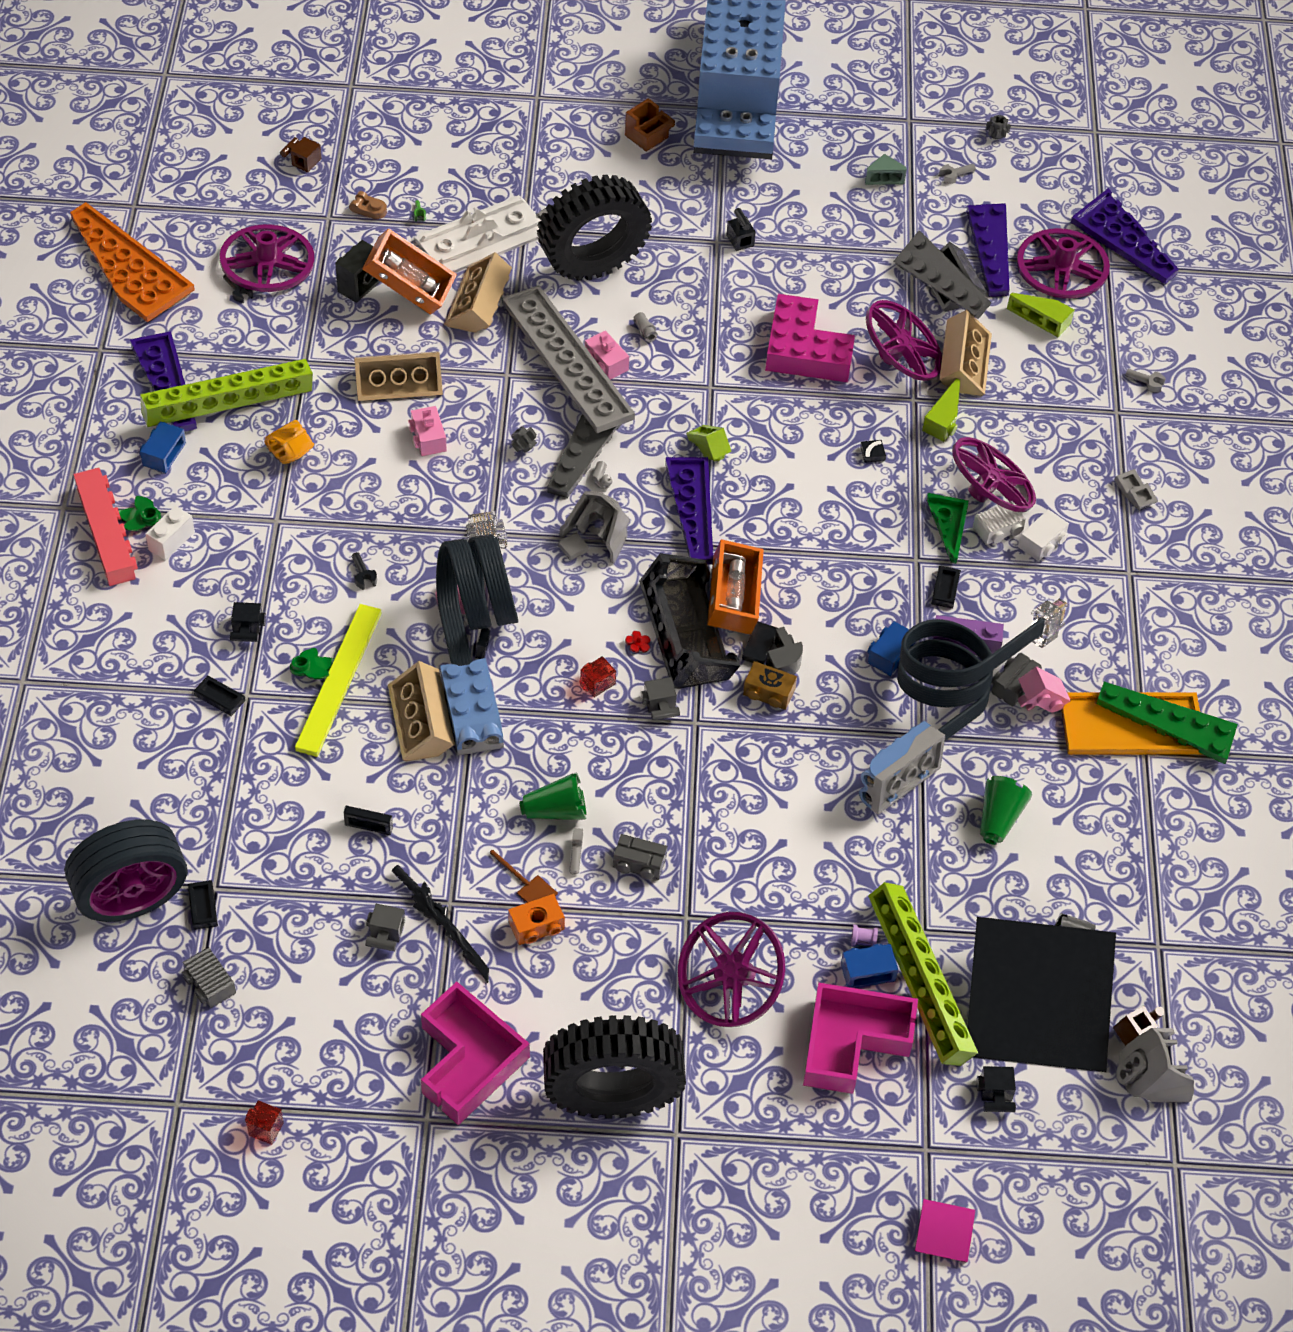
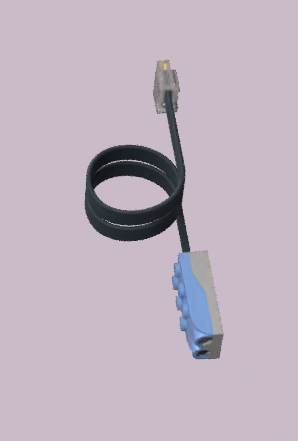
[436,511,519,755]
[859,598,1068,815]

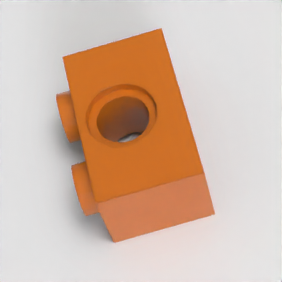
[508,894,565,945]

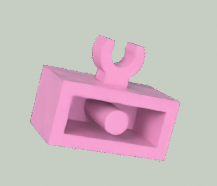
[585,330,629,380]
[408,406,447,456]
[1017,667,1071,713]

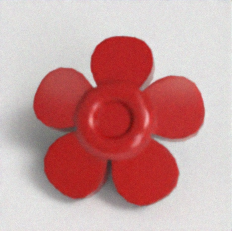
[625,631,651,653]

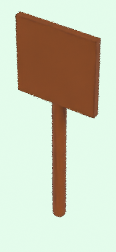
[490,850,558,903]

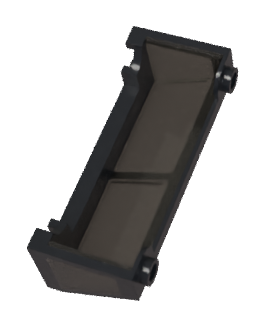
[639,553,740,689]

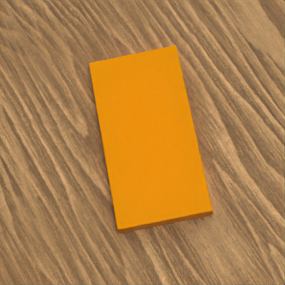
[1061,692,1203,755]

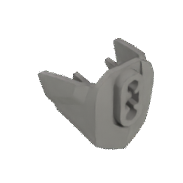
[559,491,630,563]
[1117,1028,1194,1103]

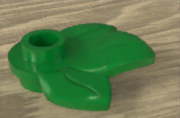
[119,496,161,531]
[290,648,335,679]

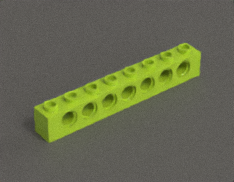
[140,359,313,427]
[868,882,978,1066]

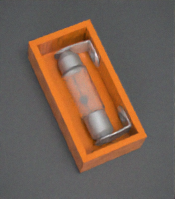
[362,228,457,315]
[707,539,764,635]

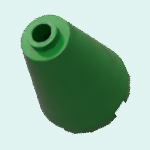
[519,772,587,820]
[980,776,1032,845]

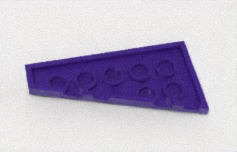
[1070,188,1179,285]

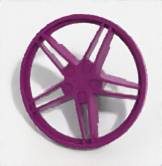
[220,224,315,292]
[1017,228,1110,299]
[866,300,942,381]
[952,437,1036,512]
[678,912,785,1027]

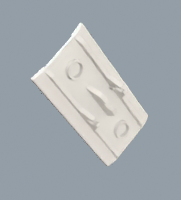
[414,195,541,273]

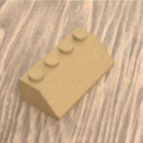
[445,252,512,333]
[939,310,992,396]
[354,351,443,401]
[388,661,455,762]

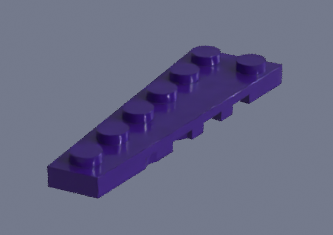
[966,203,1010,297]
[130,331,197,431]
[665,457,713,565]

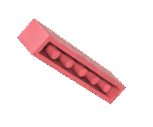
[74,467,138,586]

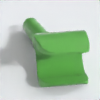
[414,200,426,222]

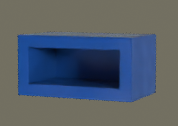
[139,421,186,474]
[867,621,915,676]
[841,944,898,988]

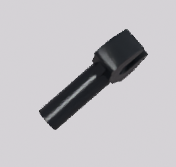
[223,274,253,303]
[351,552,377,590]

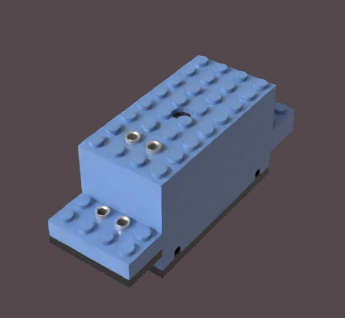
[693,0,786,160]

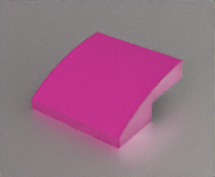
[915,1199,975,1262]

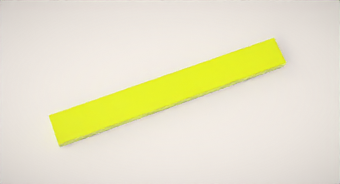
[295,604,382,757]

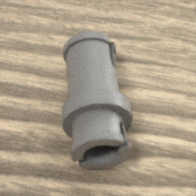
[633,312,658,342]

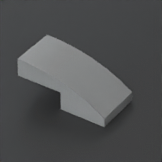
[1114,469,1158,510]

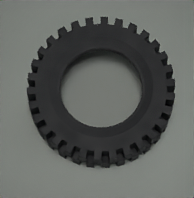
[537,175,652,281]
[543,1015,686,1119]

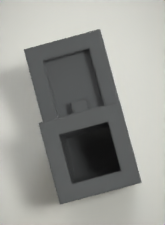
[766,627,803,675]

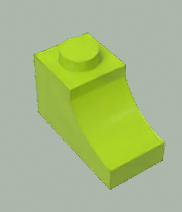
[686,425,732,462]

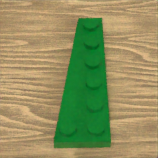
[1096,681,1238,764]

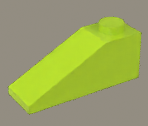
[1007,293,1075,337]
[922,378,960,442]

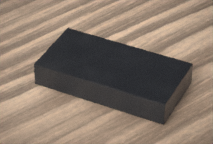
[931,566,961,609]
[742,621,777,664]
[194,675,246,717]
[343,805,393,835]
[188,880,218,930]

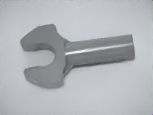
[939,164,976,184]
[1125,368,1166,392]
[570,828,583,874]

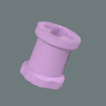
[851,924,878,947]

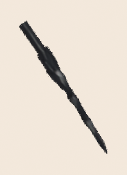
[392,865,489,983]

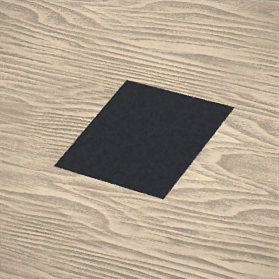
[967,917,1116,1072]

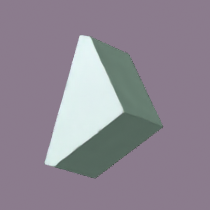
[865,154,907,185]

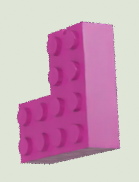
[765,294,855,383]
[421,982,530,1125]
[803,982,918,1094]

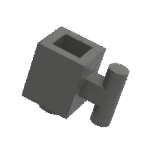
[641,677,680,720]
[365,903,405,952]

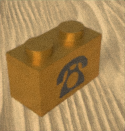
[743,661,797,710]

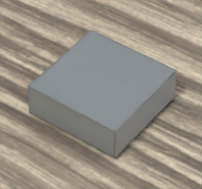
[558,532,589,561]

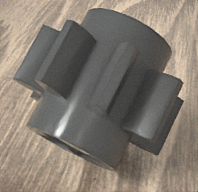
[986,115,1011,139]
[511,426,537,453]

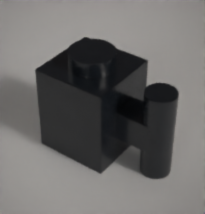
[726,208,756,251]
[230,602,266,642]
[976,1066,1016,1113]

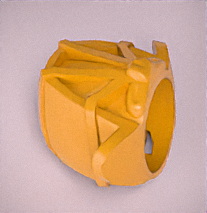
[264,420,314,464]

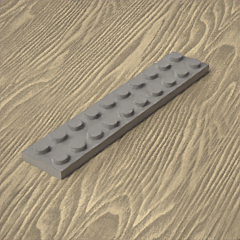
[502,285,635,433]

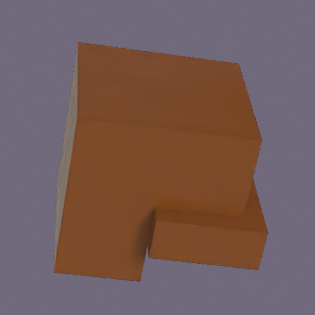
[625,98,675,152]

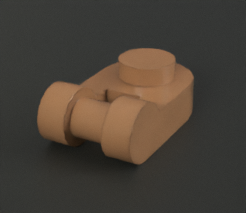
[349,191,387,219]

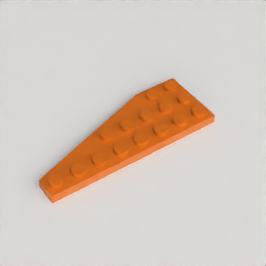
[70,202,195,322]

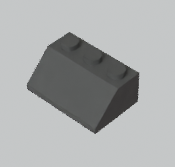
[931,242,987,312]

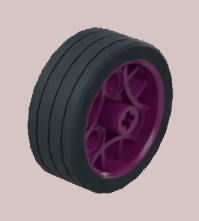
[64,819,188,922]

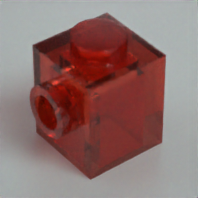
[579,656,616,698]
[245,1100,284,1145]

